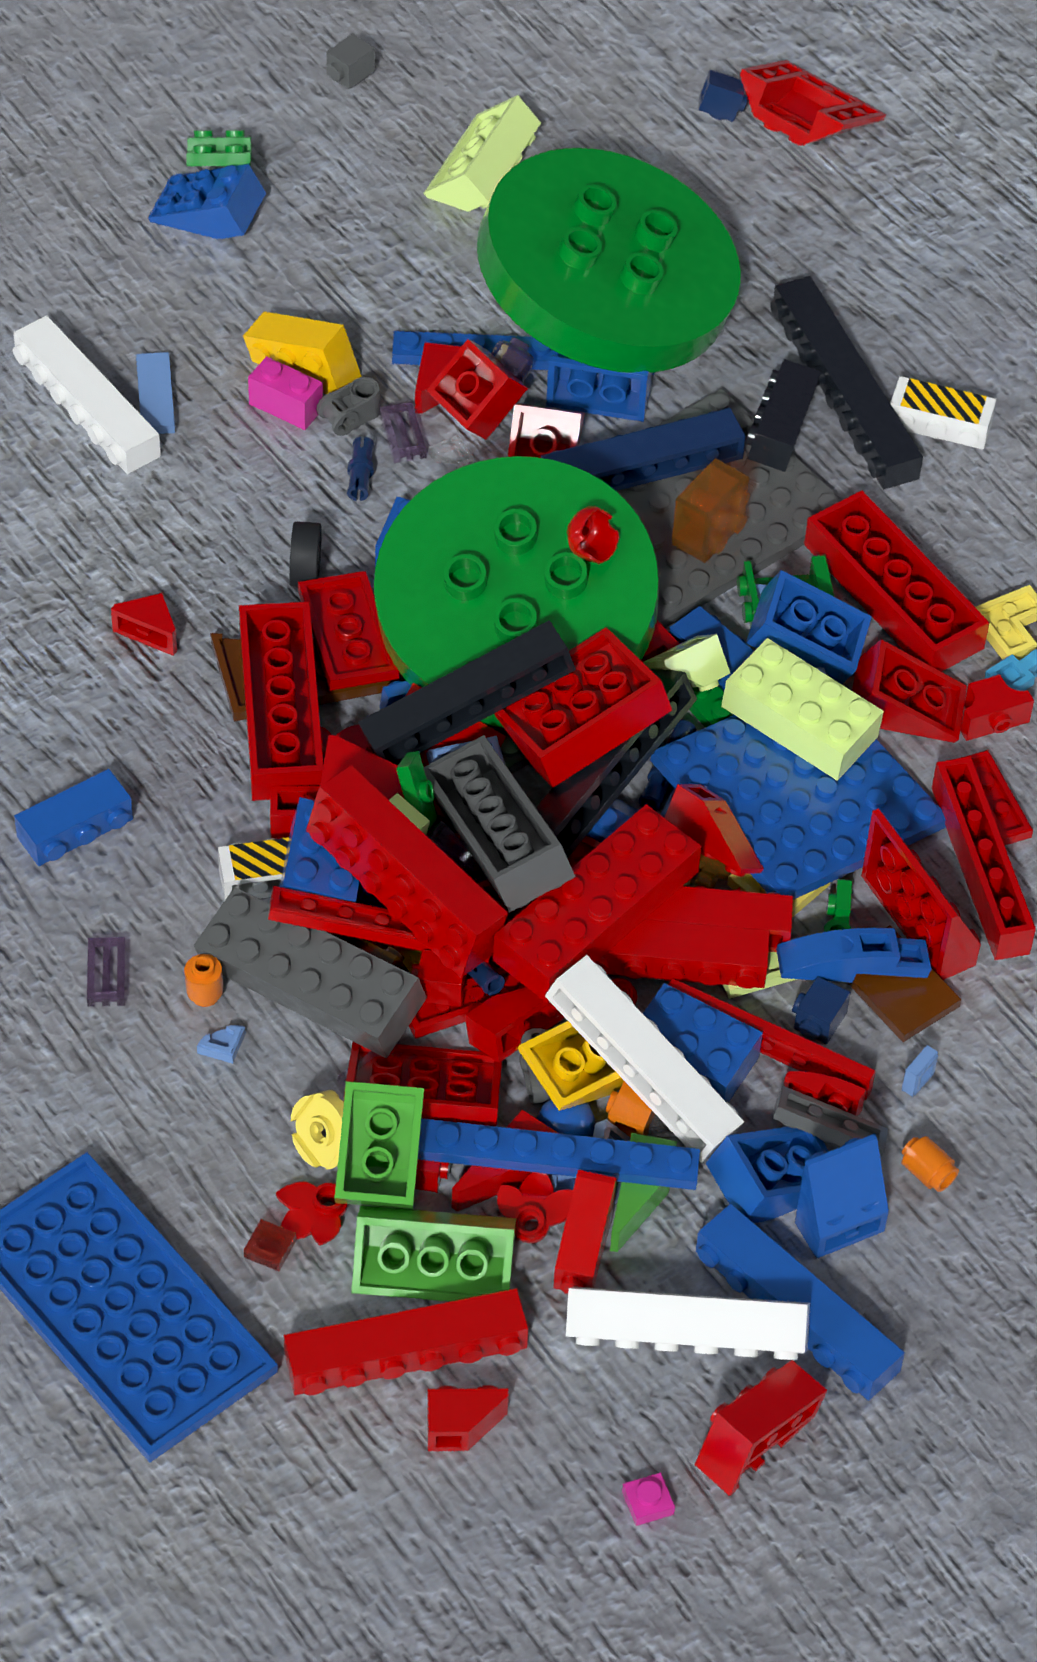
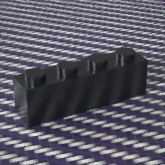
[745,359,821,472]

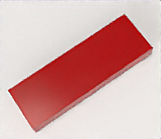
[961,750,1033,845]

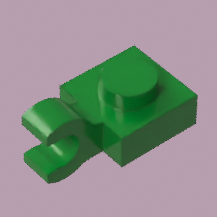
[823,879,852,932]

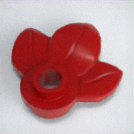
[497,1172,573,1243]
[276,1181,348,1245]

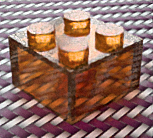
[672,458,750,563]

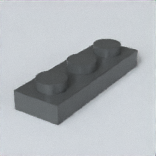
[773,1086,888,1158]

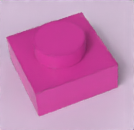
[622,1472,675,1526]

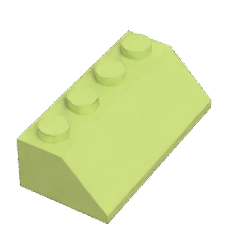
[424,95,541,212]

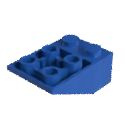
[148,164,266,239]
[795,1134,889,1259]

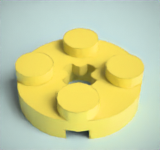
[291,1090,344,1169]

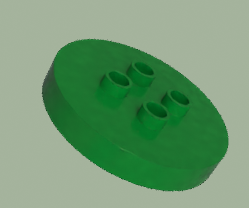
[477,148,741,373]
[374,456,659,727]

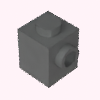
[326,33,375,89]

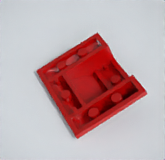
[740,60,886,146]

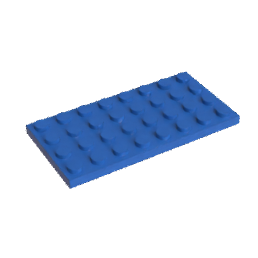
[0,1152,278,1463]

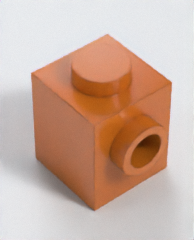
[606,1081,657,1137]

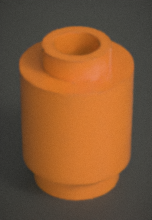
[184,954,224,1007]
[902,1136,959,1192]

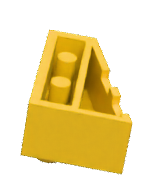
[243,311,362,394]

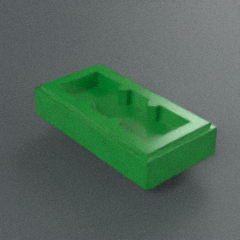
[396,751,438,833]

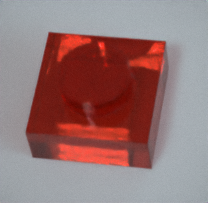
[244,1219,296,1272]

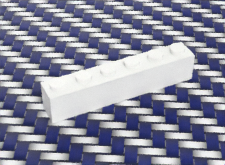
[13,315,161,474]
[545,955,744,1163]
[566,1287,810,1360]

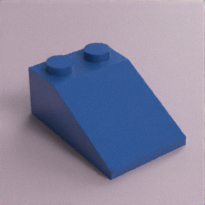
[705,1127,829,1223]

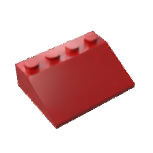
[494,627,673,788]
[861,808,981,980]
[343,1042,502,1127]

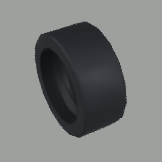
[289,521,322,587]

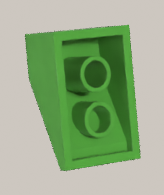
[335,1081,424,1210]

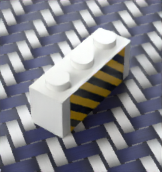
[891,376,996,450]
[218,837,289,900]

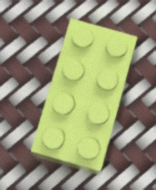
[721,638,884,781]

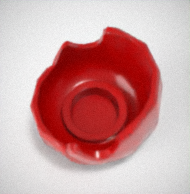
[567,506,619,564]

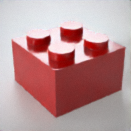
[426,339,528,440]

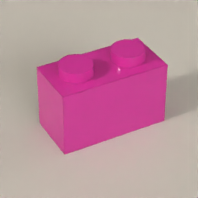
[248,356,323,430]

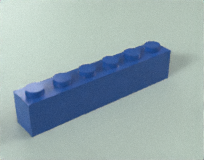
[696,1204,905,1401]

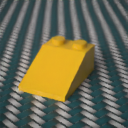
[517,1021,624,1111]

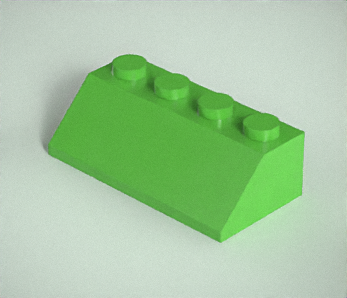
[351,1205,516,1301]

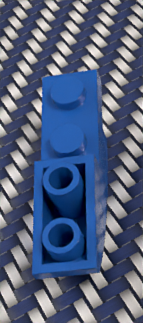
[776,928,932,983]

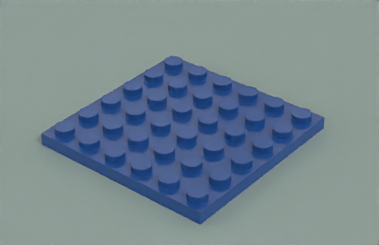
[650,715,946,900]

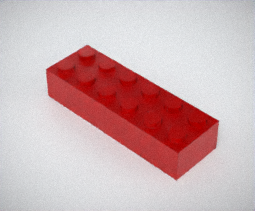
[804,490,990,672]
[239,601,324,801]
[306,765,508,978]
[493,804,701,1004]

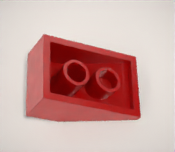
[852,639,967,743]

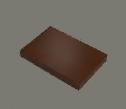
[846,925,961,1042]

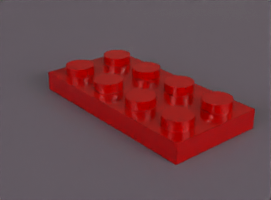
[298,571,399,691]

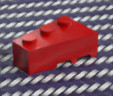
[694,1360,827,1496]

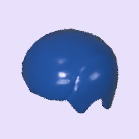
[536,1099,596,1137]

